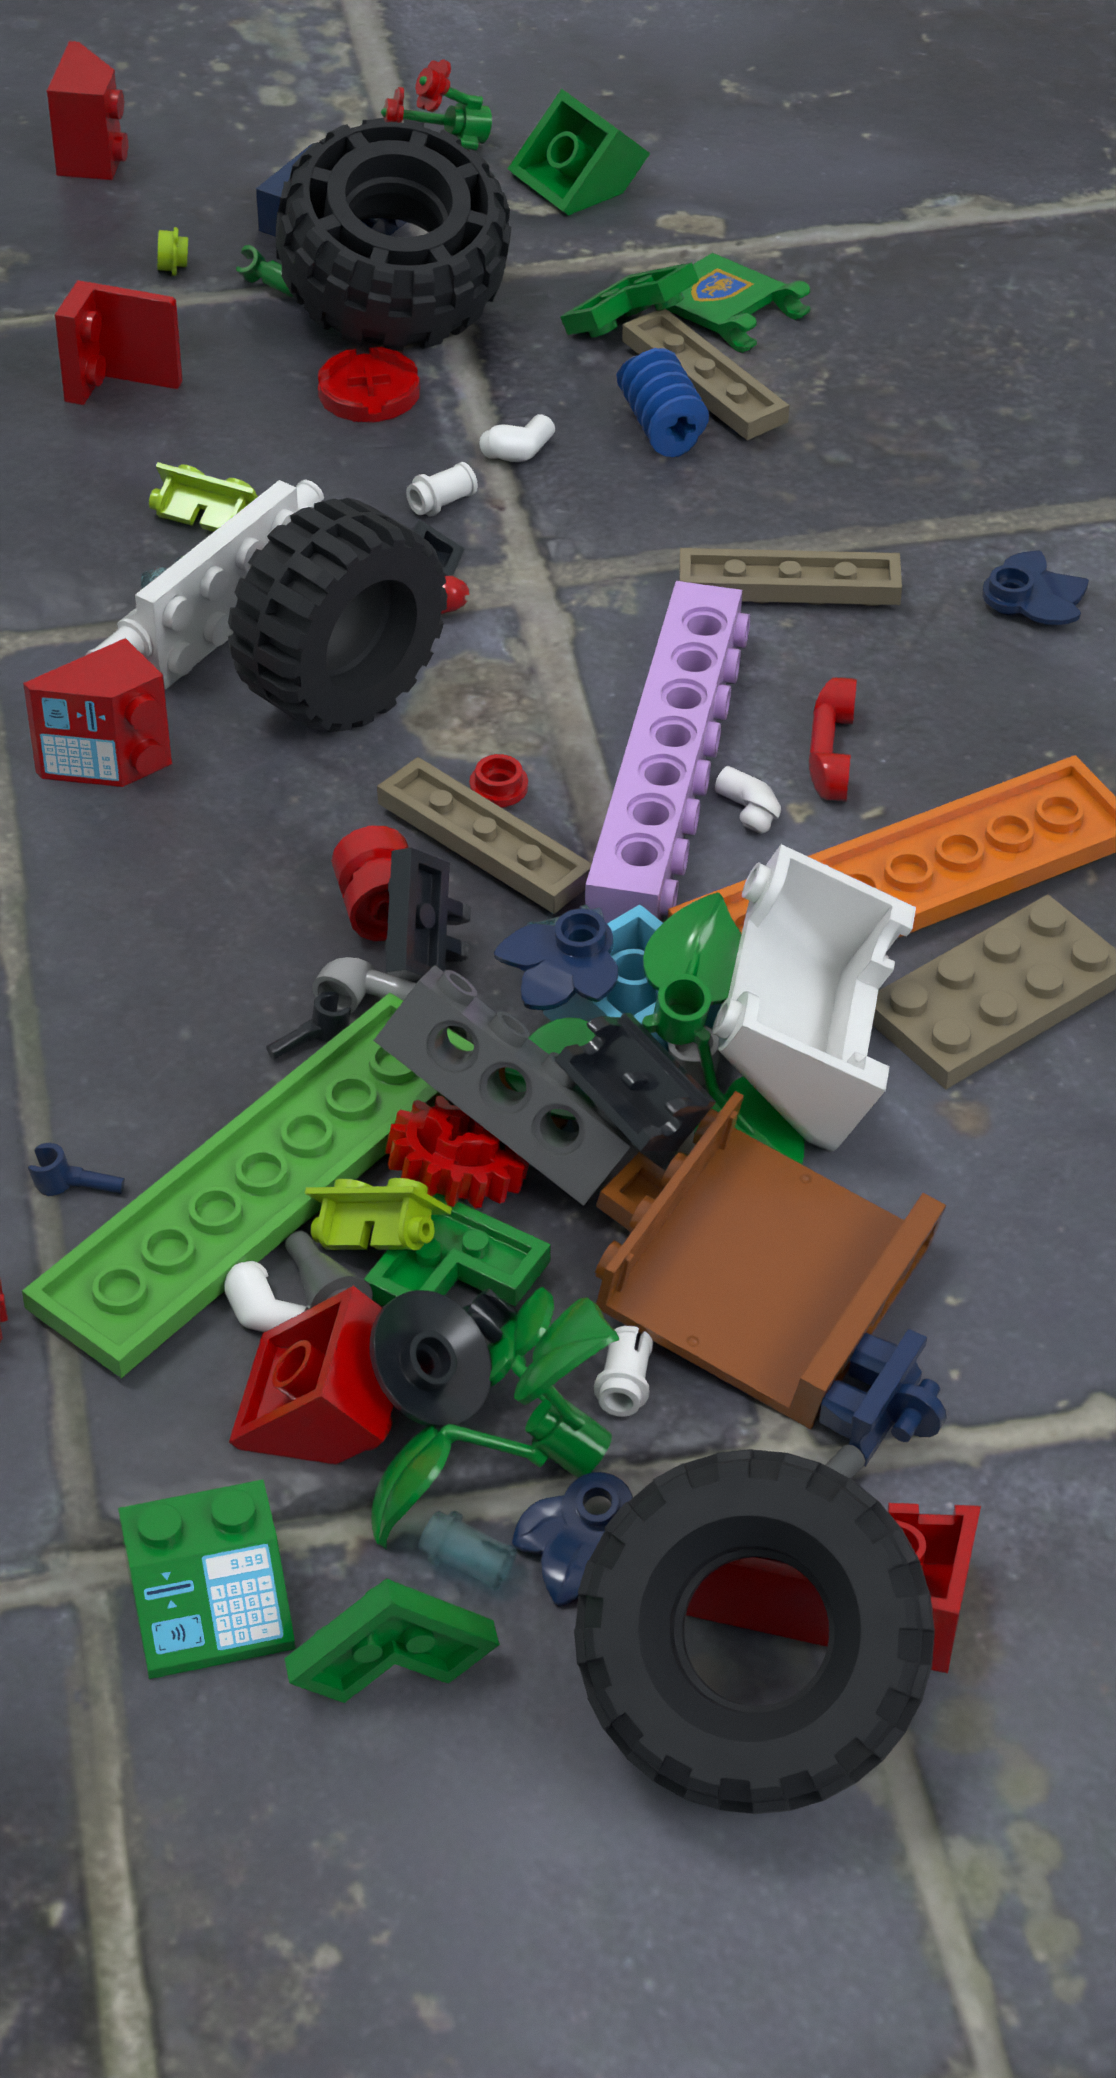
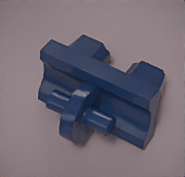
[819,1329,947,1467]

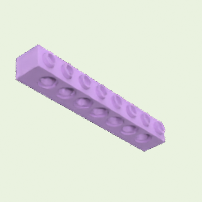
[585,581,750,923]

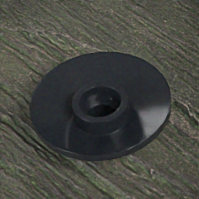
[370,1290,492,1428]

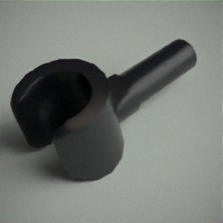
[266,991,351,1060]
[462,1289,518,1344]

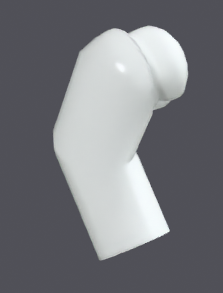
[479,414,555,462]
[715,766,781,834]
[225,1261,308,1332]

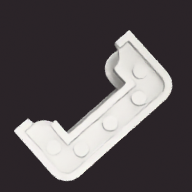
[712,844,916,1152]

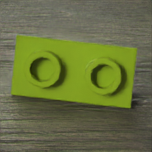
[149,462,258,532]
[305,1178,452,1250]

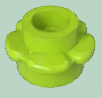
[157,227,188,276]

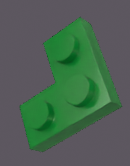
[560,262,699,338]
[364,1193,551,1307]
[284,1578,500,1703]

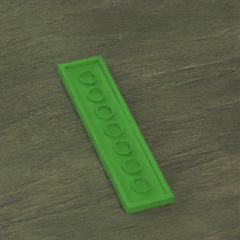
[22,993,474,1378]

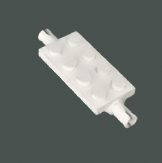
[86,480,324,690]

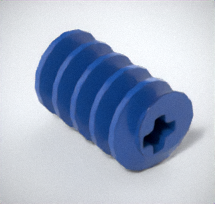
[616,348,709,457]

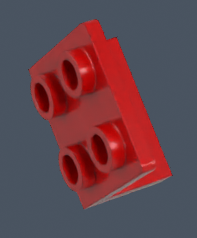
[55,280,183,405]

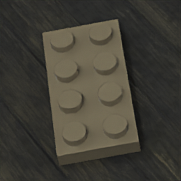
[872,894,1116,1089]

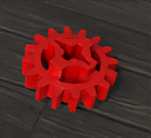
[385,1096,529,1208]

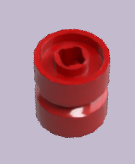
[331,826,409,941]

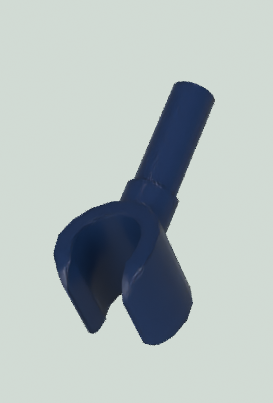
[28,1143,125,1196]

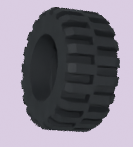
[228,498,447,732]

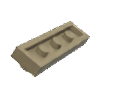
[622,309,789,440]
[679,548,902,606]
[377,757,592,914]

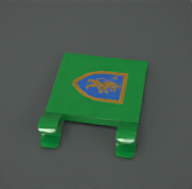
[666,253,811,353]

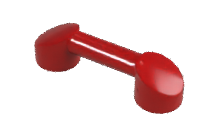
[809,677,857,802]

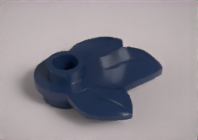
[982,550,1089,625]
[494,909,618,1011]
[512,1472,633,1607]

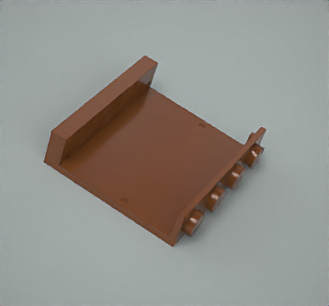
[595,1091,946,1429]

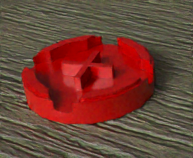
[318,347,420,422]

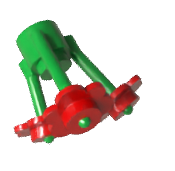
[381,59,492,150]

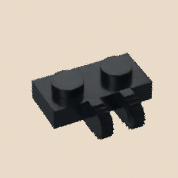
[385,847,471,983]

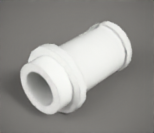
[406,462,478,516]
[594,1326,653,1417]

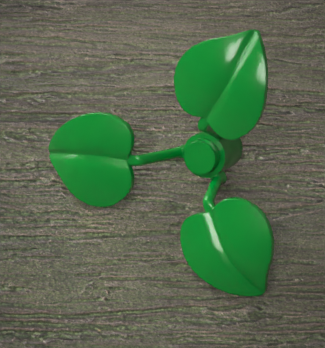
[504,892,804,1164]
[371,1287,619,1550]

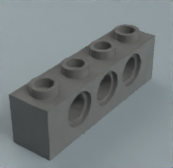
[373,965,633,1206]

